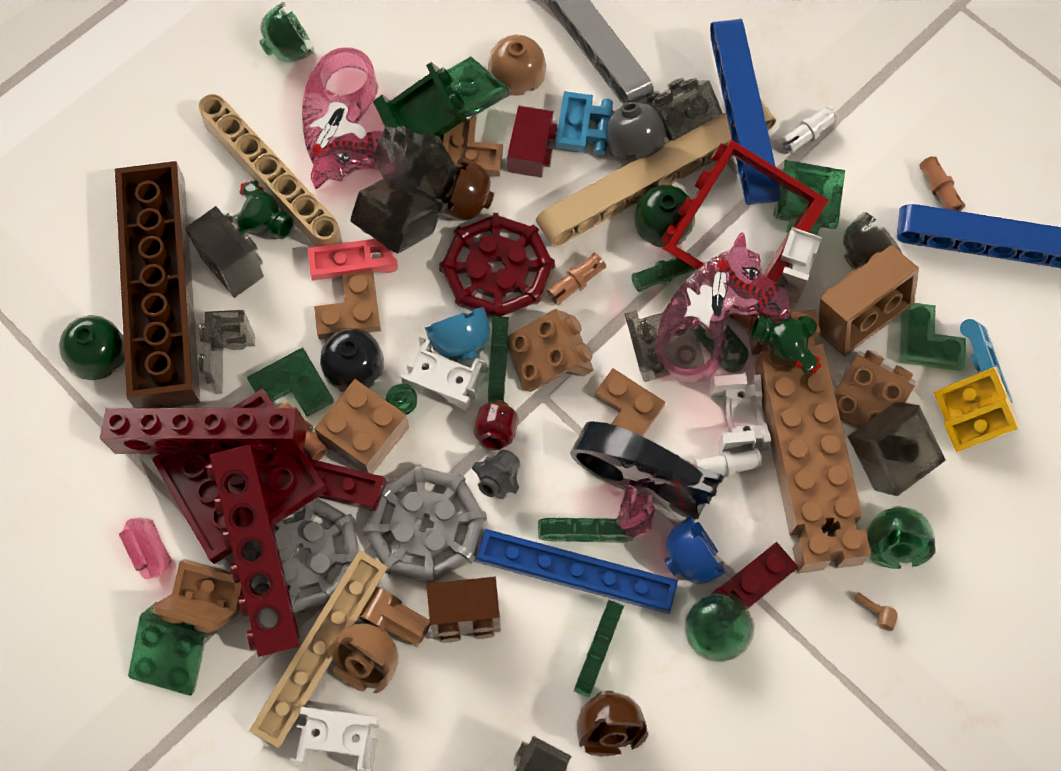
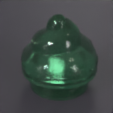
[385,383,417,415]

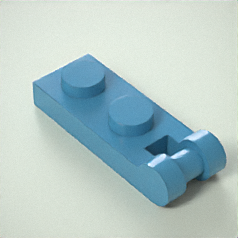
[960,319,1013,403]

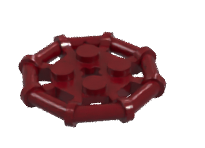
[439,213,555,320]

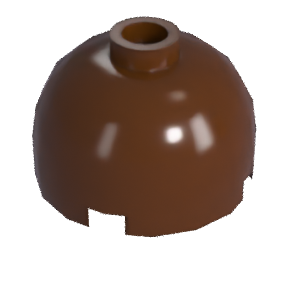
[440,157,494,221]
[577,690,649,756]

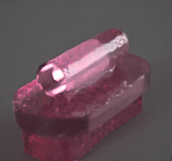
[616,486,656,538]
[119,517,172,579]

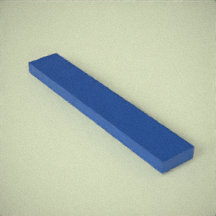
[476,529,678,614]

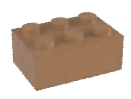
[819,245,919,357]

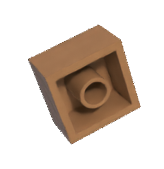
[314,379,409,474]

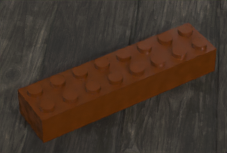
[115,161,201,408]

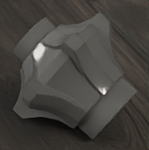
[472,450,520,499]

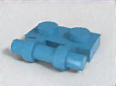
[555,91,614,156]

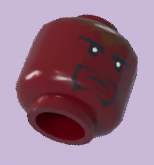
[473,401,519,450]

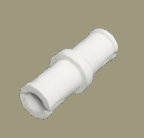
[780,105,839,154]
[693,448,762,477]

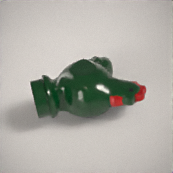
[227,179,293,239]
[750,315,821,373]

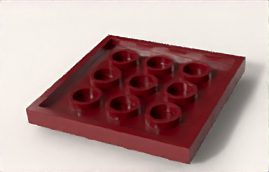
[152,388,328,564]

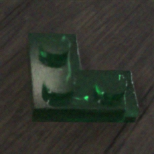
[899,303,966,371]
[246,347,334,417]

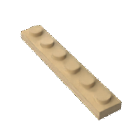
[249,550,388,749]

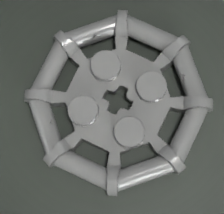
[362,464,487,584]
[244,498,359,614]

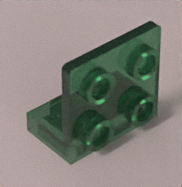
[128,602,217,696]

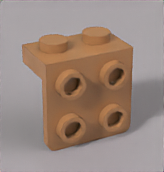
[506,309,594,392]
[835,350,916,439]
[153,559,243,633]

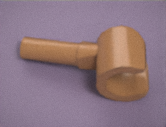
[854,592,898,631]

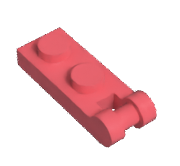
[308,237,398,281]

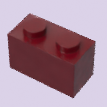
[507,105,558,178]

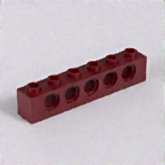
[99,408,308,454]
[206,444,302,657]

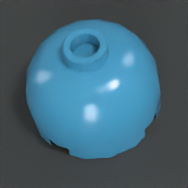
[425,307,490,363]

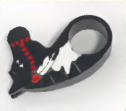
[570,421,724,519]

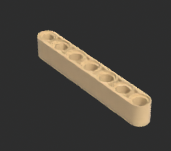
[199,94,342,247]

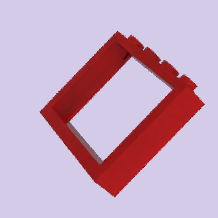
[661,140,829,309]

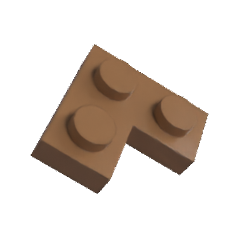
[440,115,503,177]
[314,270,381,340]
[594,368,666,436]

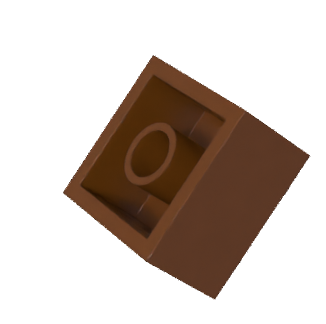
[426,576,501,643]

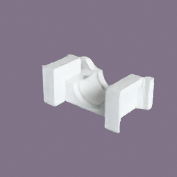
[775,227,822,303]
[401,336,488,411]
[710,372,771,455]
[289,707,380,771]

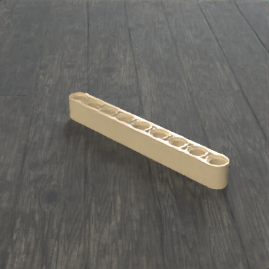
[536,100,776,247]

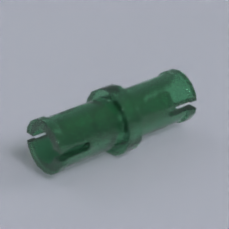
[631,253,695,292]

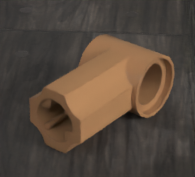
[359,587,430,648]

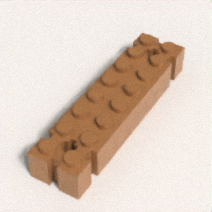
[747,309,871,574]

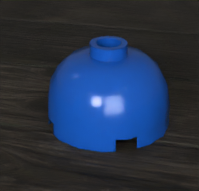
[664,515,727,584]

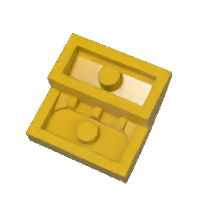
[933,366,1019,452]

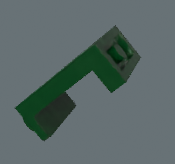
[373,62,467,158]

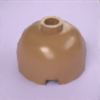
[488,34,546,96]
[327,624,399,693]

